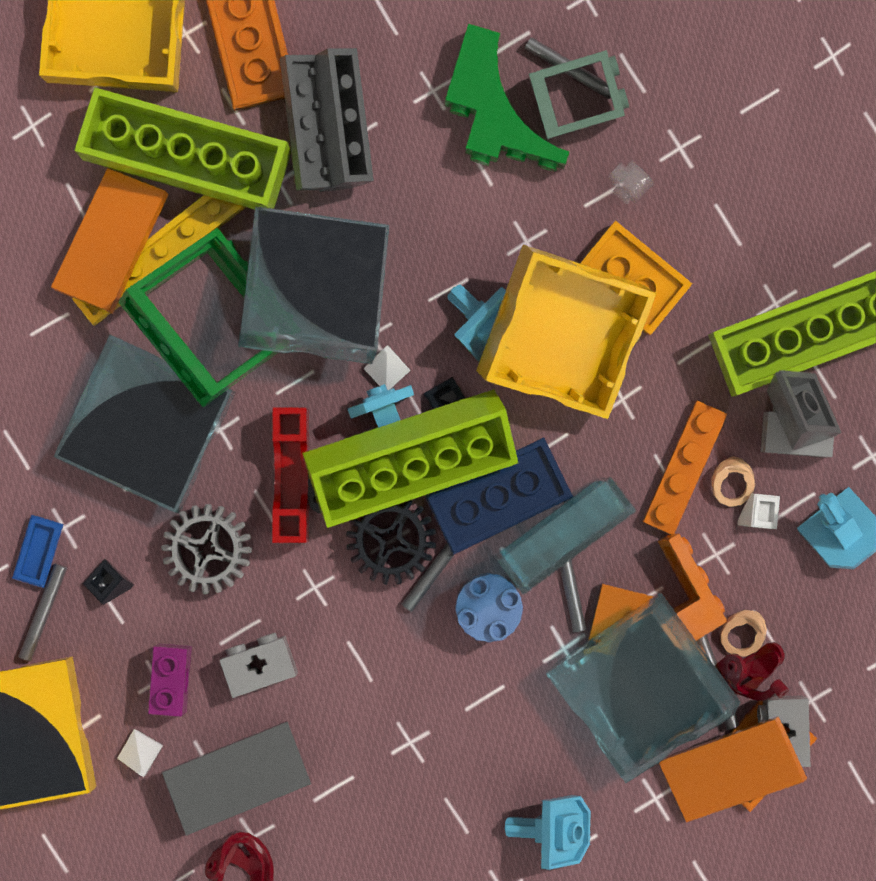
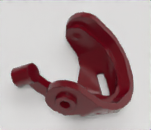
[714,642,789,701]
[205,830,274,881]

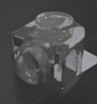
[608,160,655,204]

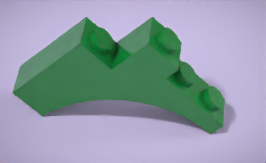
[445,23,569,172]

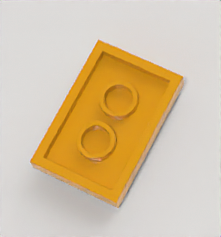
[580,220,693,336]

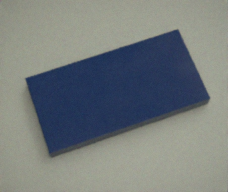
[425,437,573,555]

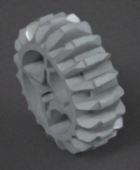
[161,504,252,594]

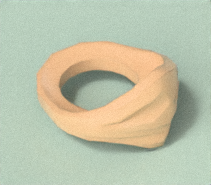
[711,457,755,507]
[720,610,767,657]

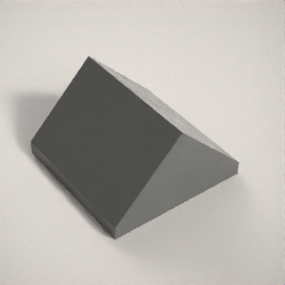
[767,370,842,450]

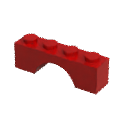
[272,407,309,543]

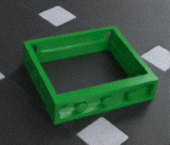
[118,228,301,407]

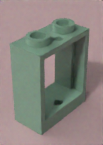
[529,50,629,139]

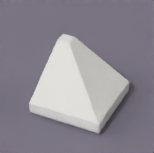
[364,345,410,390]
[737,493,780,529]
[118,729,163,777]

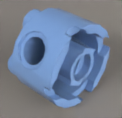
[455,573,523,642]

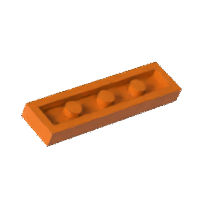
[642,400,727,534]

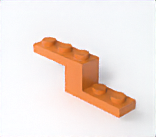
[658,533,727,661]

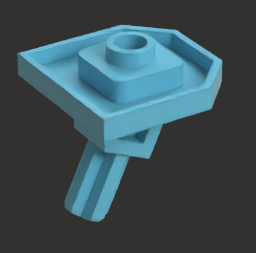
[447,285,506,362]
[348,384,414,428]
[797,487,876,569]
[505,795,591,870]

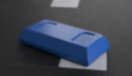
[12,515,64,588]

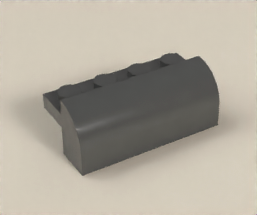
[280,48,374,192]

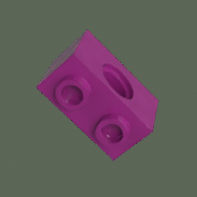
[148,643,192,717]

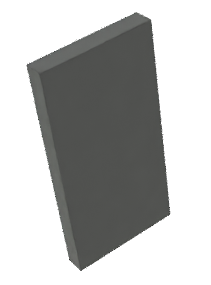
[162,721,311,836]

